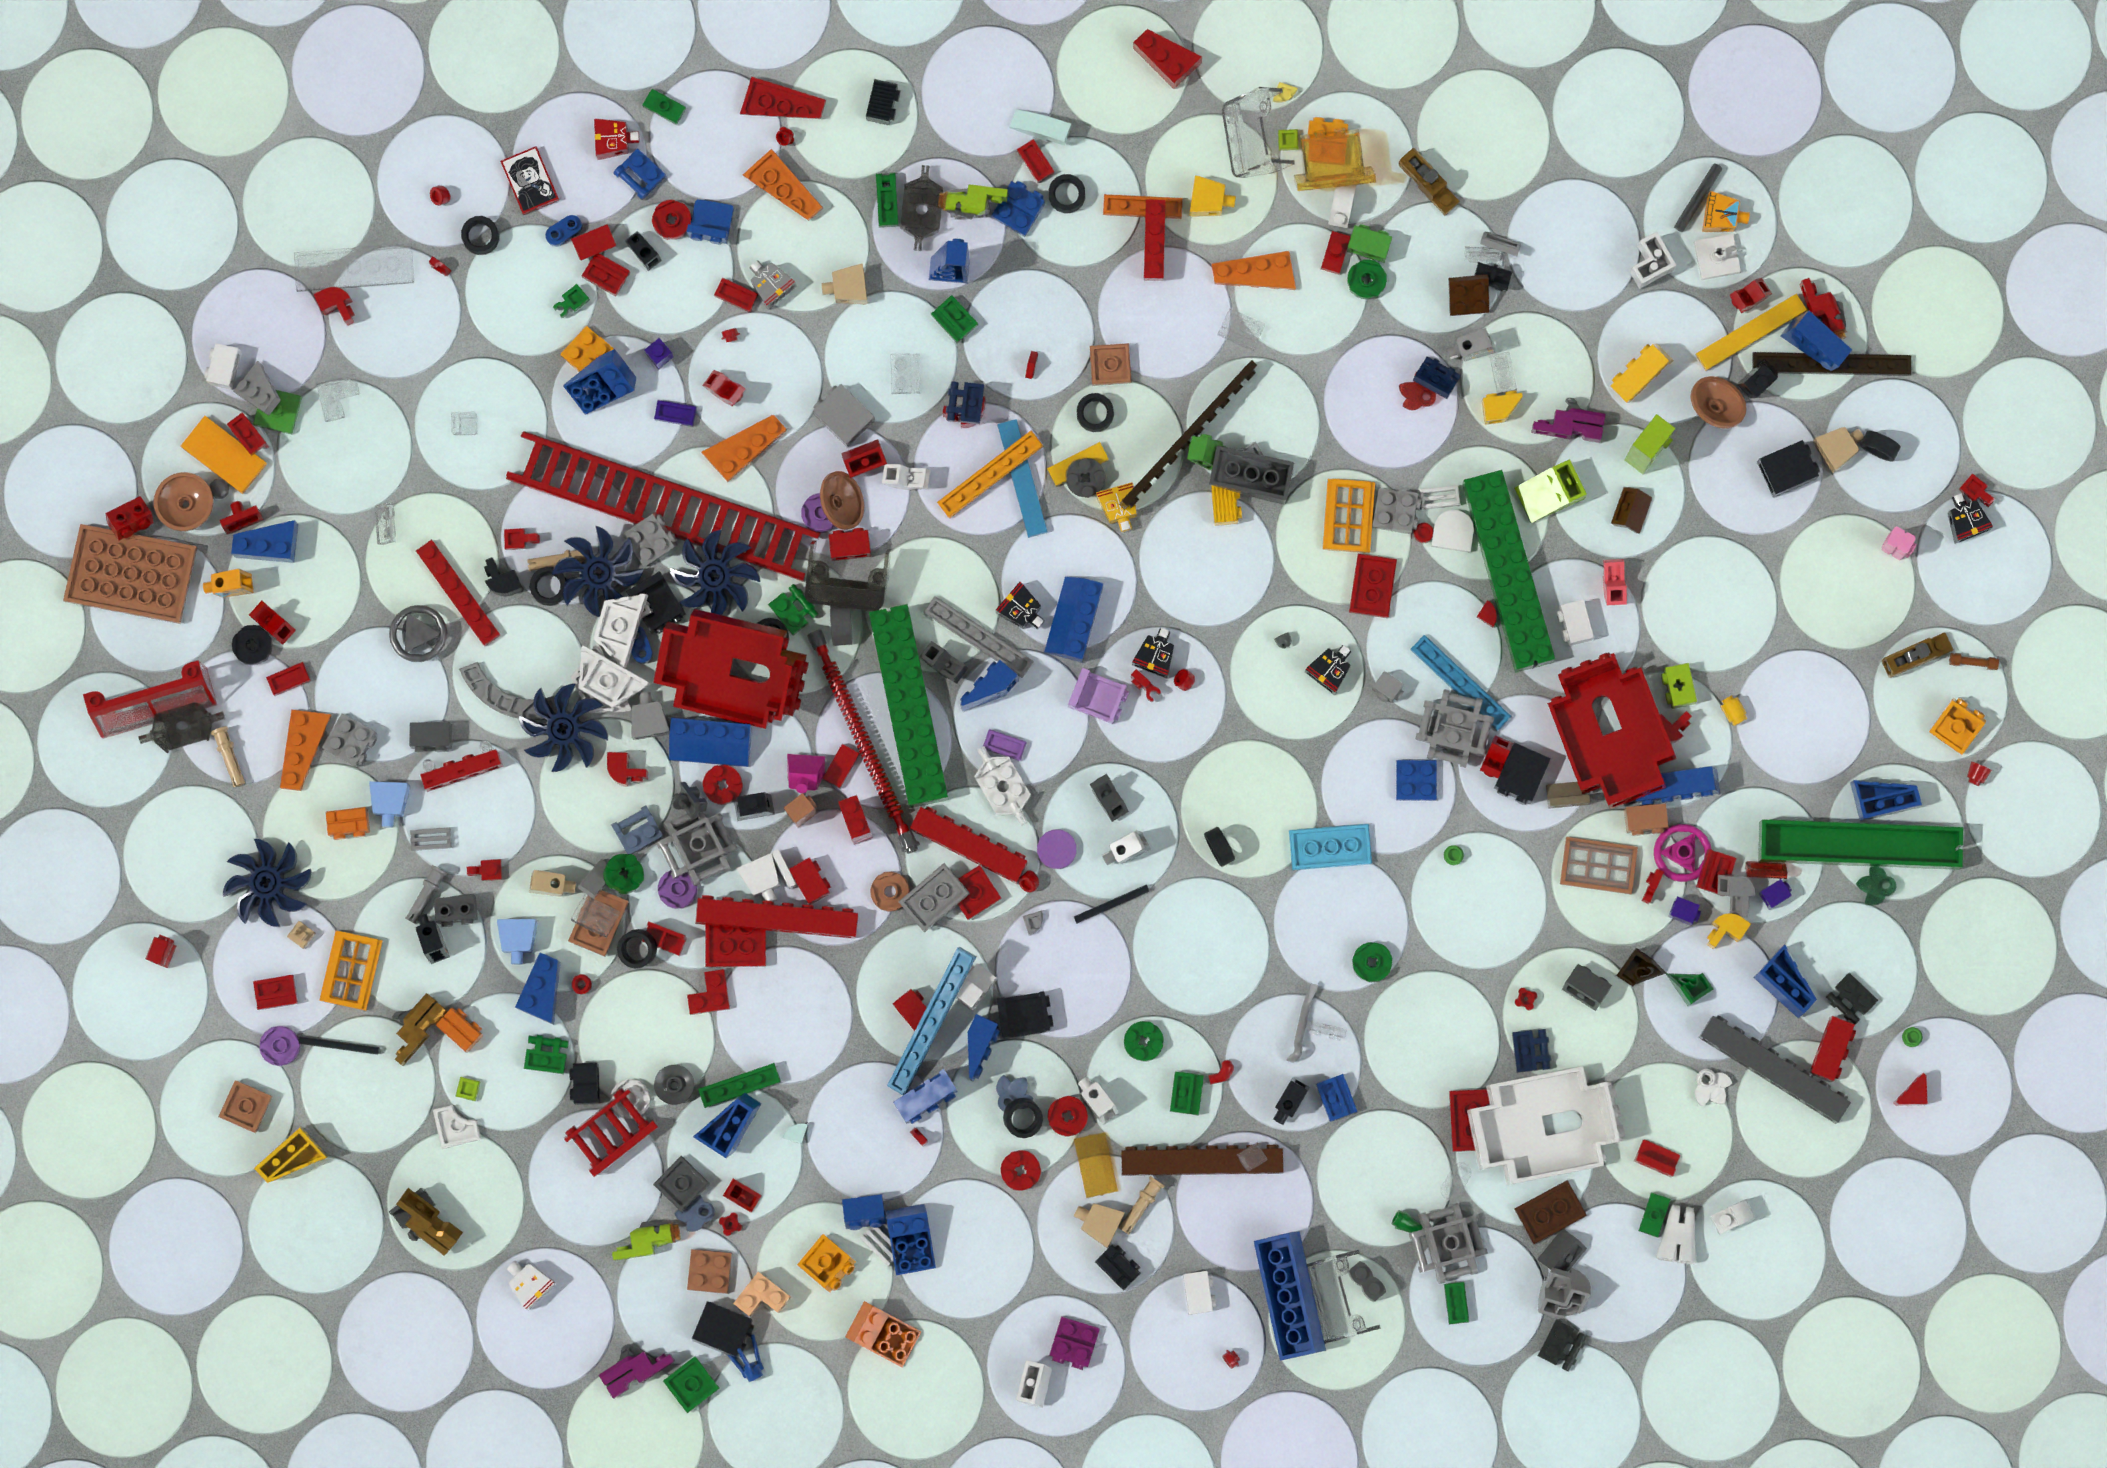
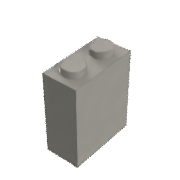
[813,384,875,447]

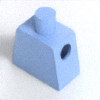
[369,781,410,828]
[497,919,538,965]

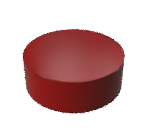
[1414,523,1434,543]

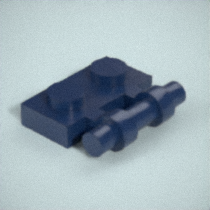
[1413,356,1461,399]
[946,381,984,424]
[1512,1029,1552,1073]

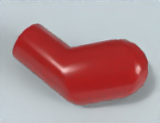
[1208,1060,1234,1085]

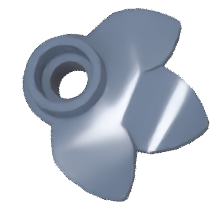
[996,1075,1033,1112]
[674,1195,715,1232]

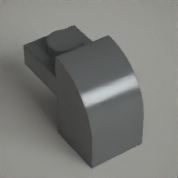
[830,601,852,646]
[920,641,968,684]
[1090,774,1129,822]

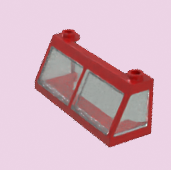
[83,660,217,739]

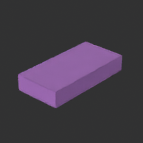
[983,729,1027,761]

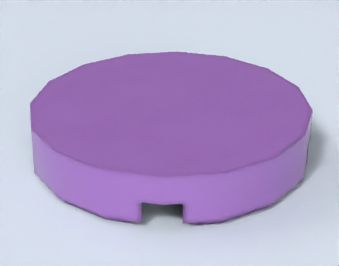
[801,493,835,533]
[1037,830,1076,869]
[658,870,698,909]
[260,1026,300,1066]

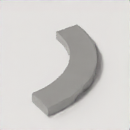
[459,662,558,720]

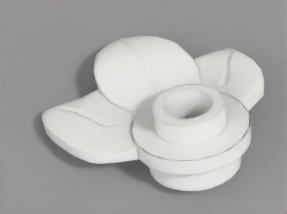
[1694,1069,1732,1106]

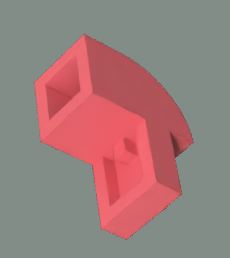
[1603,559,1627,606]

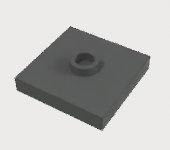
[653,1156,710,1213]

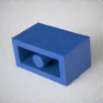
[842,1194,886,1230]

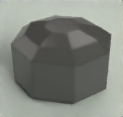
[209,479,229,499]

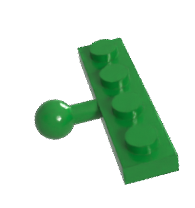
[698,1063,781,1118]

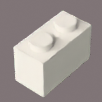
[205,343,242,390]
[1557,599,1594,646]
[1183,1271,1216,1315]
[1016,1361,1052,1408]

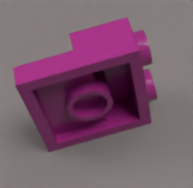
[1049,1317,1100,1370]

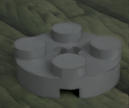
[1065,458,1106,498]

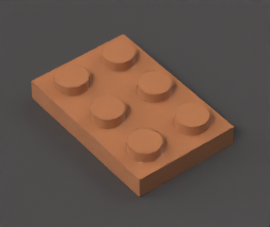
[568,890,629,957]

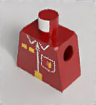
[594,119,639,160]

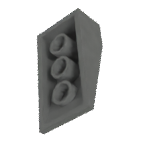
[1209,446,1294,505]

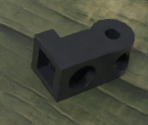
[625,231,662,271]

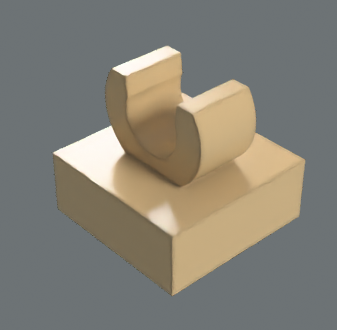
[287,921,316,949]

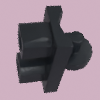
[1474,262,1512,291]

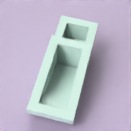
[1009,109,1071,145]

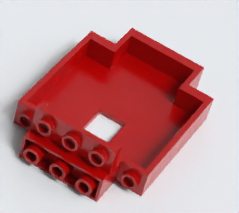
[653,609,809,729]
[1547,652,1677,809]

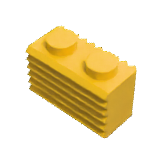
[1211,485,1242,526]

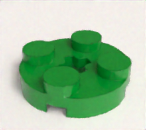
[1347,259,1387,300]
[603,854,644,894]
[1352,942,1392,983]
[1124,1021,1164,1062]

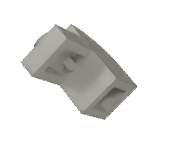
[1717,874,1755,916]

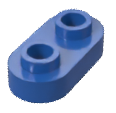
[545,215,582,247]
[631,625,653,664]

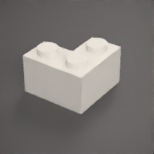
[1630,232,1676,289]
[956,963,997,1011]

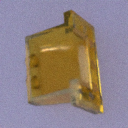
[1294,128,1376,191]

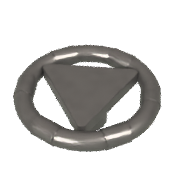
[389,605,447,662]

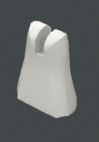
[1656,1205,1697,1264]

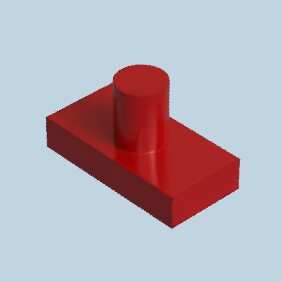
[1321,231,1351,275]
[220,501,264,534]

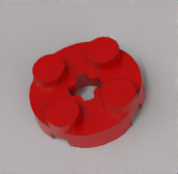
[652,200,692,240]
[703,765,743,805]
[1048,1096,1088,1137]
[1001,1150,1041,1191]

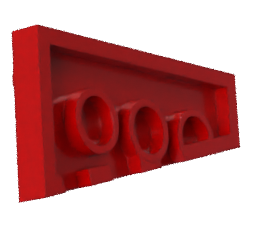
[740,76,826,119]

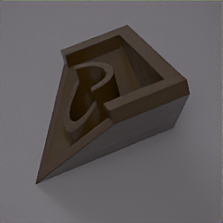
[1616,948,1666,987]

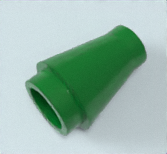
[1391,1210,1423,1233]

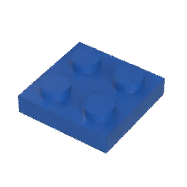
[1396,760,1437,801]

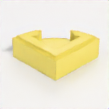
[1273,82,1298,103]

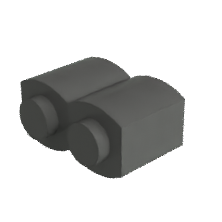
[1348,1261,1386,1302]

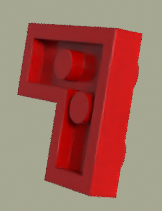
[687,969,730,1015]

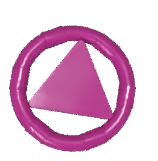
[1654,824,1712,882]

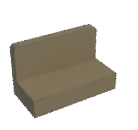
[1546,782,1590,809]

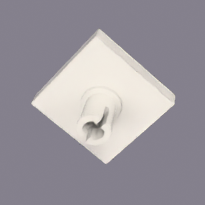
[1694,234,1741,280]

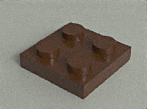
[1448,274,1489,316]

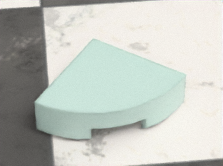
[783,1123,808,1144]

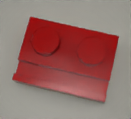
[581,253,630,297]
[1696,849,1737,896]
[253,975,298,1010]

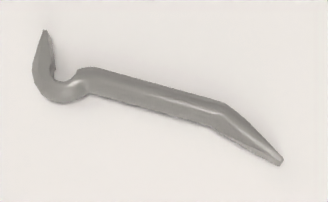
[1286,983,1318,1063]

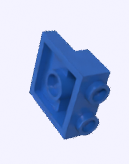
[991,181,1045,237]

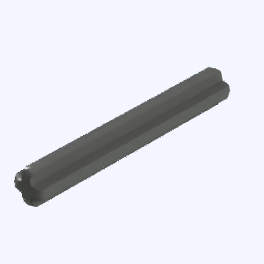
[1674,163,1722,232]

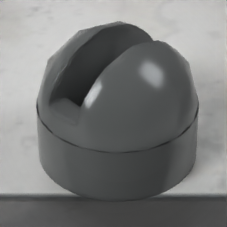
[1274,632,1292,649]

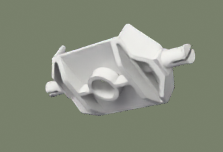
[974,746,1031,826]

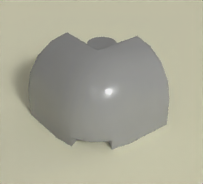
[1538,1267,1591,1319]

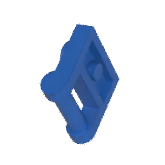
[613,148,666,200]

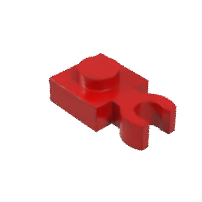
[1641,869,1664,904]

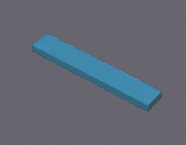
[997,419,1047,538]
[1410,635,1511,731]

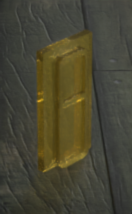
[1074,1132,1118,1198]

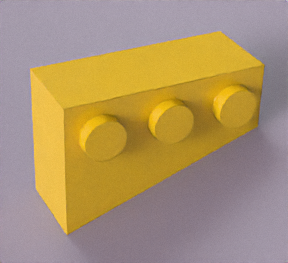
[1611,344,1674,403]
[254,1126,328,1183]

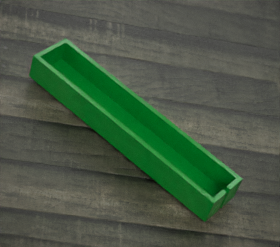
[1462,470,1555,673]
[869,604,949,808]
[1758,819,1963,870]

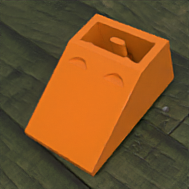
[845,1301,921,1368]

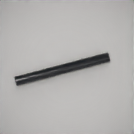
[1074,884,1150,924]
[299,1036,380,1055]

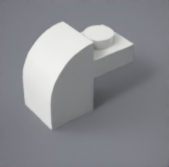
[1328,180,1357,228]
[882,464,930,491]
[1710,1199,1755,1234]

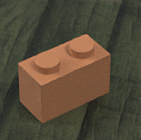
[783,793,817,828]
[1624,803,1668,836]

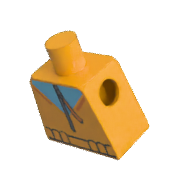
[1702,191,1750,232]
[203,569,254,597]

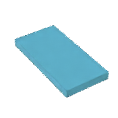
[1289,824,1372,871]

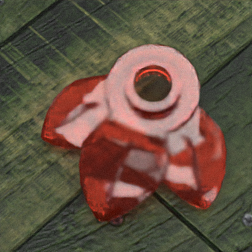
[1399,372,1436,410]

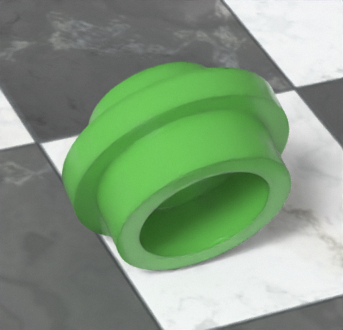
[1444,845,1464,865]
[1902,1027,1923,1047]

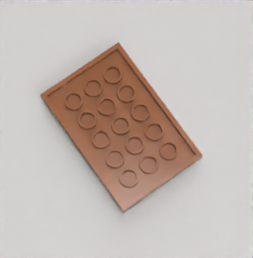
[63,524,197,624]

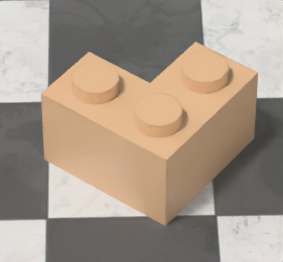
[733,1272,791,1317]

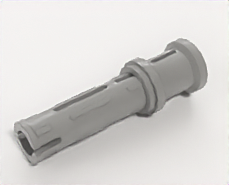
[405,865,448,924]

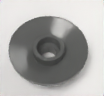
[654,1065,694,1105]

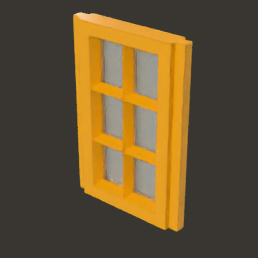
[1323,479,1375,553]
[319,931,383,1011]

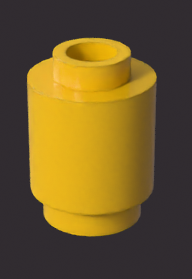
[1720,695,1747,726]

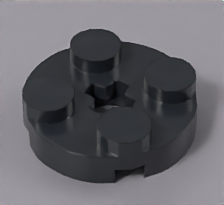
[232,625,273,665]

